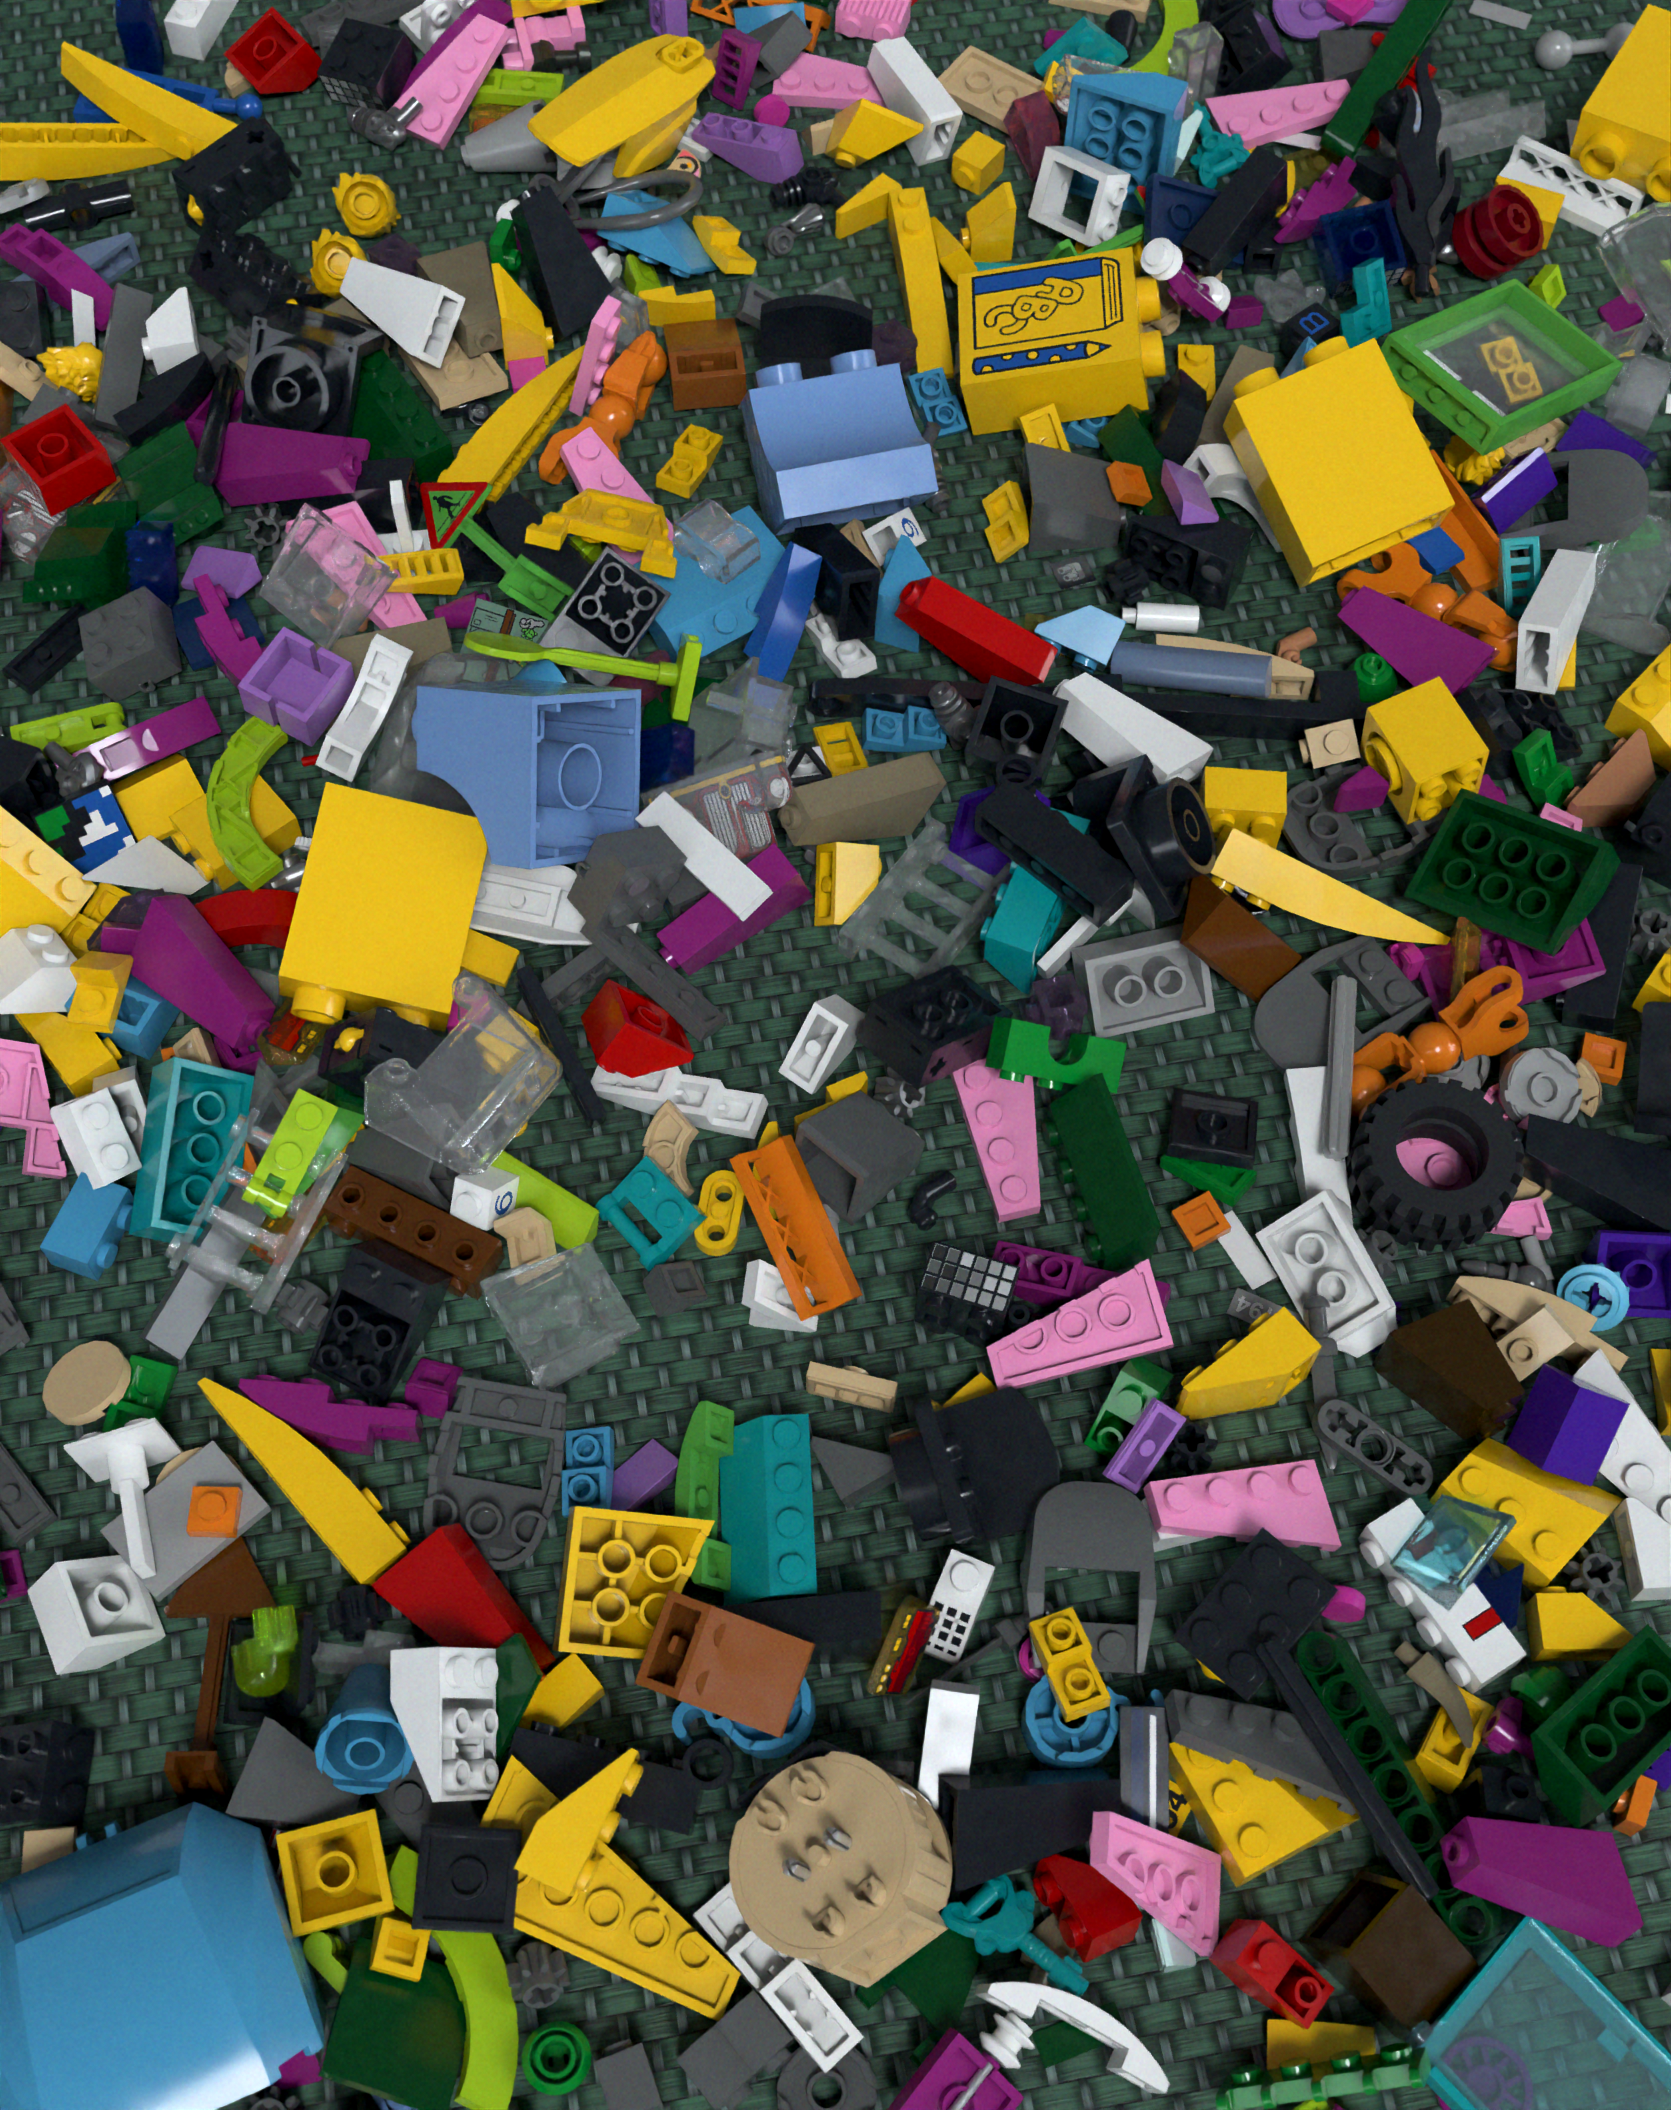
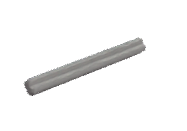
[1323,975,1357,1161]

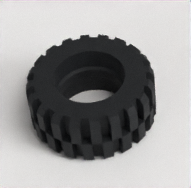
[1346,1077,1525,1251]

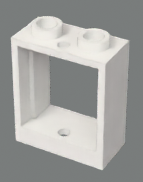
[1028,146,1131,246]

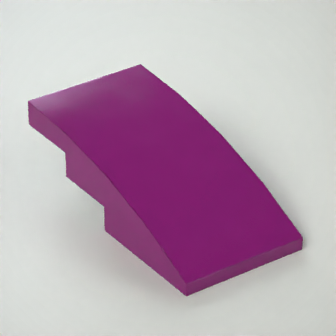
[1418,917,1606,1022]

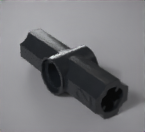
[21,179,135,233]

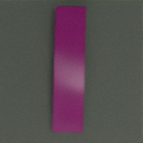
[398,0,513,100]

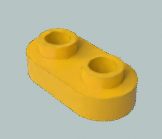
[694,1170,746,1256]

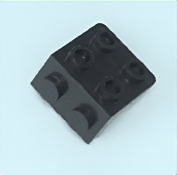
[223,1612,319,1727]
[0,1719,96,1829]

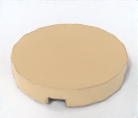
[42,1341,131,1426]

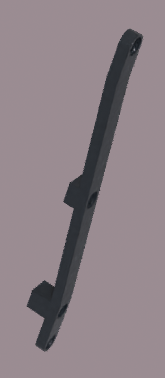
[807,670,1379,742]

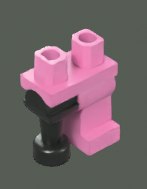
[500,6,592,73]

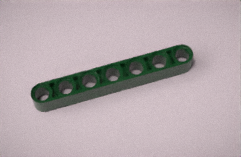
[1319,0,1455,159]
[1297,1631,1503,1945]

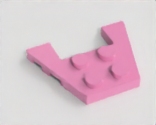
[0,1038,67,1179]
[1396,1083,1553,1240]

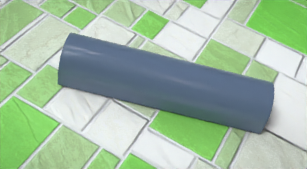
[1111,641,1272,698]

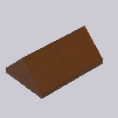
[1180,875,1302,1003]

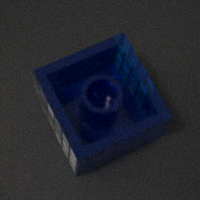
[1311,199,1408,300]

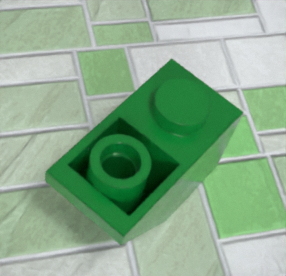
[1084,1356,1174,1460]

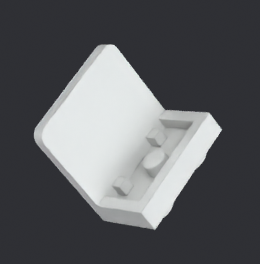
[399,0,477,54]
[50,1087,142,1190]

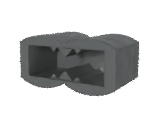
[676,1990,794,2110]

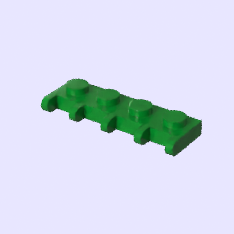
[1216,2042,1432,2110]

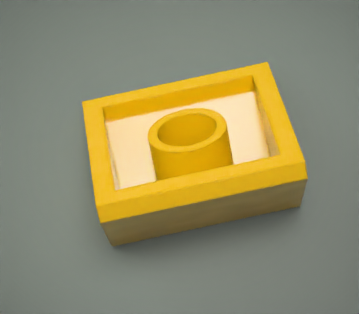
[111,753,205,842]

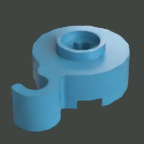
[1021,1675,1165,1770]
[672,1676,816,1759]

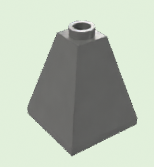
[345,1104,480,1214]
[225,1717,369,1831]

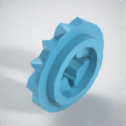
[1556,1262,1630,1331]

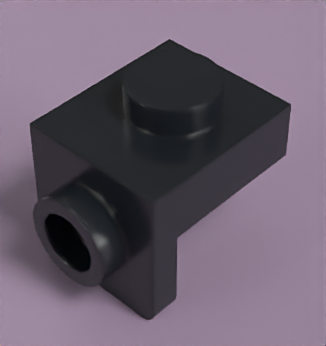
[1048,749,1104,812]

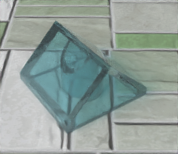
[1390,1494,1517,1611]

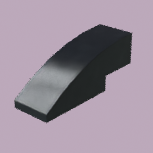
[1350,156,1461,222]
[113,351,216,448]
[1151,369,1207,466]

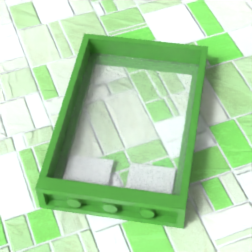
[1381,278,1624,456]

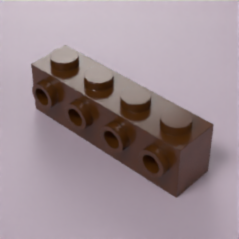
[322,1165,505,1300]

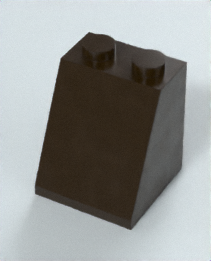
[1372,1298,1525,1440]
[1299,1870,1480,2045]

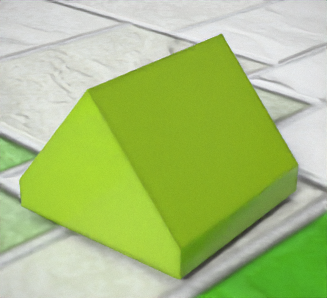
[623,253,662,302]

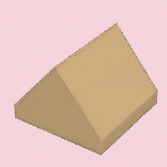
[802,118,835,156]
[173,1027,222,1068]

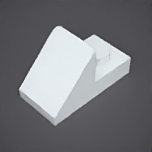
[741,1259,818,1333]

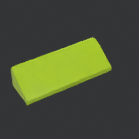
[485,1145,599,1255]

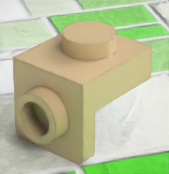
[1298,718,1361,769]
[493,1207,559,1283]

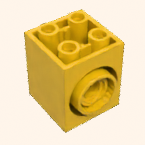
[1360,676,1490,825]

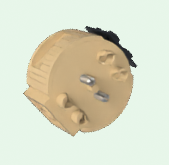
[729,1741,953,1988]

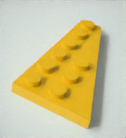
[479,1755,741,2021]

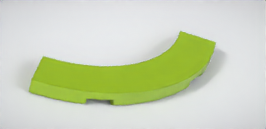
[1119,0,1199,78]
[206,716,288,892]
[387,1844,519,2110]

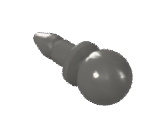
[1461,1260,1547,1291]

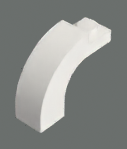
[1183,443,1282,552]
[315,634,414,782]

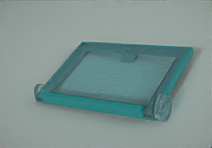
[1405,1914,1671,2110]

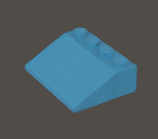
[1064,72,1189,216]
[633,505,815,664]

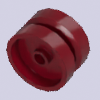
[1452,184,1544,280]

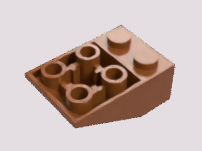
[662,318,746,411]
[635,1590,815,1738]

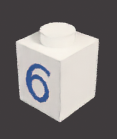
[862,507,927,566]
[450,1162,520,1231]

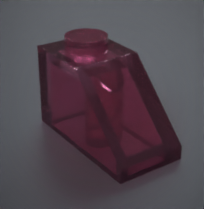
[1003,89,1061,182]

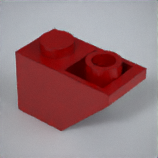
[1033,1854,1143,1963]
[1209,1919,1335,2030]

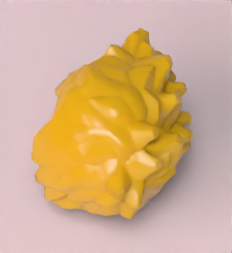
[332,172,401,239]
[310,229,368,300]
[37,341,103,403]
[1444,434,1505,486]

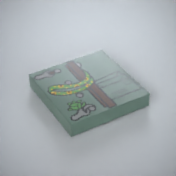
[454,598,550,682]

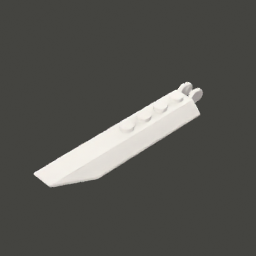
[294,837,639,946]

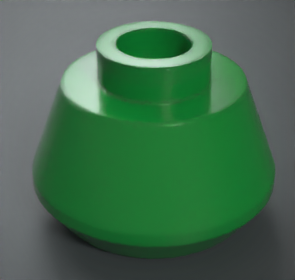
[1346,653,1397,703]
[1510,1666,1573,1725]
[522,2021,592,2096]

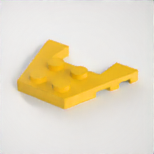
[525,488,678,579]

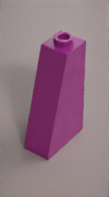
[213,422,362,507]
[1337,586,1500,700]
[656,843,813,976]
[130,894,276,1049]
[1439,1816,1644,1948]

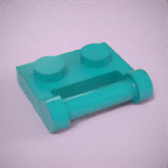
[594,1155,707,1272]

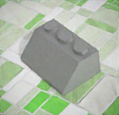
[1071,923,1215,1038]

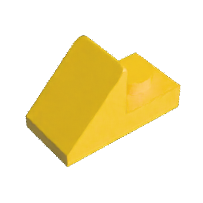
[1016,402,1071,455]
[66,951,134,1034]

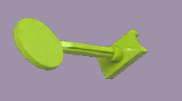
[464,631,703,721]

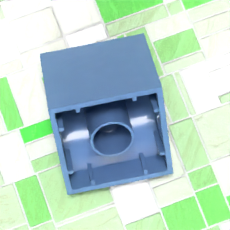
[741,349,939,536]
[411,679,641,869]

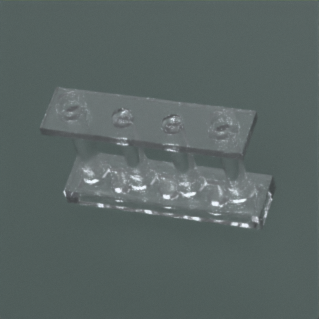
[1379,89,1546,165]
[839,818,1013,981]
[164,1108,349,1316]

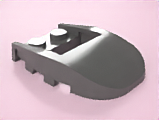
[1493,449,1650,556]
[1282,758,1449,880]
[1250,935,1433,1075]
[423,1376,567,1571]
[1020,1481,1157,1676]

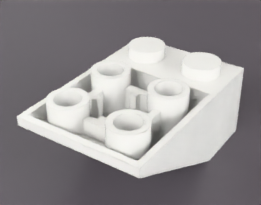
[390,1647,499,1802]

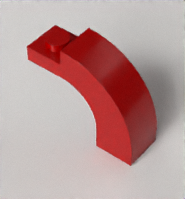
[194,889,298,950]

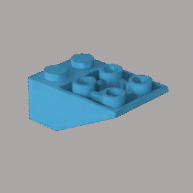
[597,190,719,278]

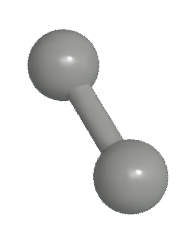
[1534,22,1635,70]

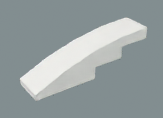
[591,1065,768,1139]
[1284,1066,1353,1226]
[693,1882,864,2073]

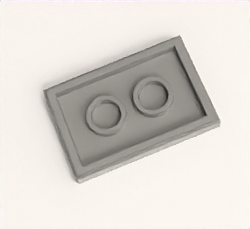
[100,1440,271,1602]

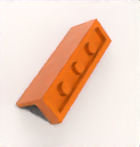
[1430,449,1511,594]

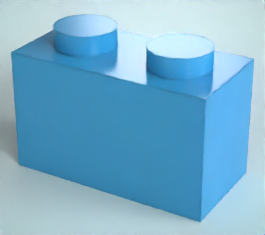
[40,1172,134,1281]

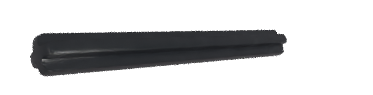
[193,364,239,486]
[1254,1636,1439,1902]

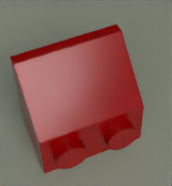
[224,7,322,94]
[581,979,695,1078]

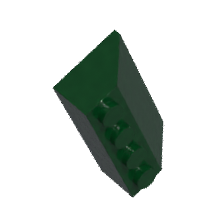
[351,348,454,486]
[1097,404,1230,521]
[1042,1073,1161,1271]
[1530,1624,1671,1829]

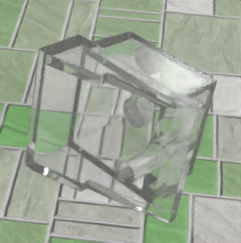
[258,503,398,651]
[679,656,798,794]
[479,1242,641,1391]

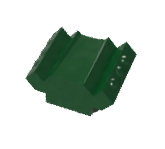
[114,418,224,559]
[22,500,143,612]

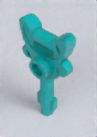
[1186,101,1250,189]
[941,1874,1089,1997]

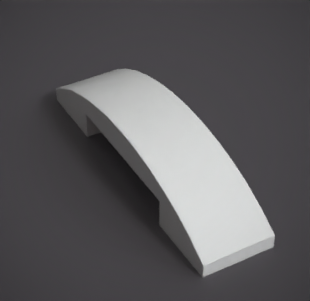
[975,1982,1170,2094]

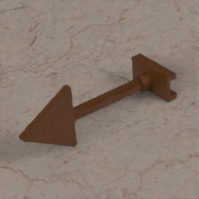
[163,1535,279,1806]

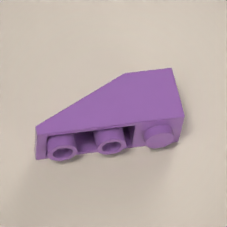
[691,112,804,184]

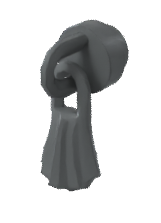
[762,203,826,256]

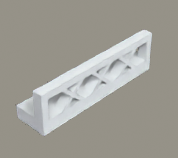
[1499,134,1646,245]

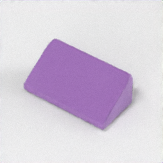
[649,0,688,37]
[1161,459,1219,525]
[181,545,262,599]
[1102,1397,1186,1495]
[610,1439,679,1512]

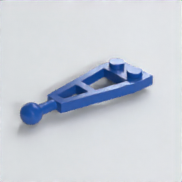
[73,67,263,123]

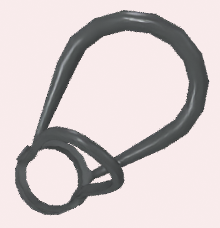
[529,155,704,230]

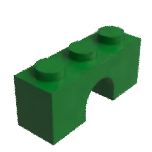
[985,1016,1127,1094]

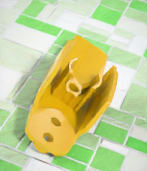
[527,34,716,178]

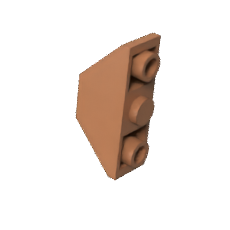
[1563,728,1656,827]

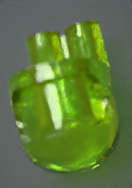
[231,1605,298,1697]

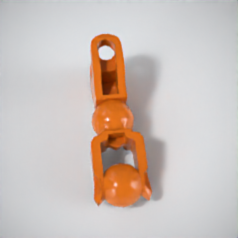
[539,330,668,485]
[1337,542,1519,673]
[1351,965,1529,1124]

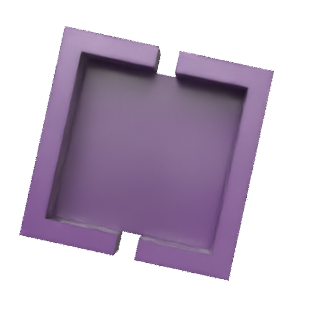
[238,627,356,747]

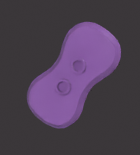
[1272,0,1409,42]

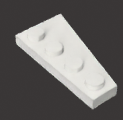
[1573,1348,1671,1525]

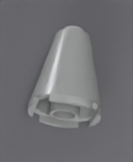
[461,99,558,172]

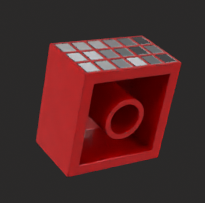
[0,403,117,517]

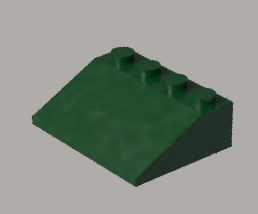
[1404,788,1621,957]

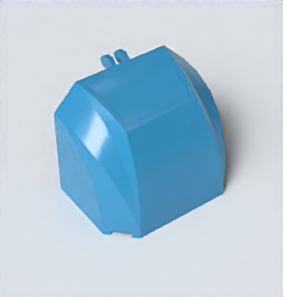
[0,1802,327,2110]

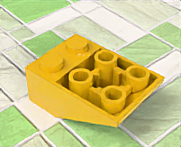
[1175,1307,1322,1420]
[514,1748,644,1897]

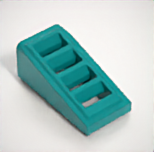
[1497,536,1541,617]

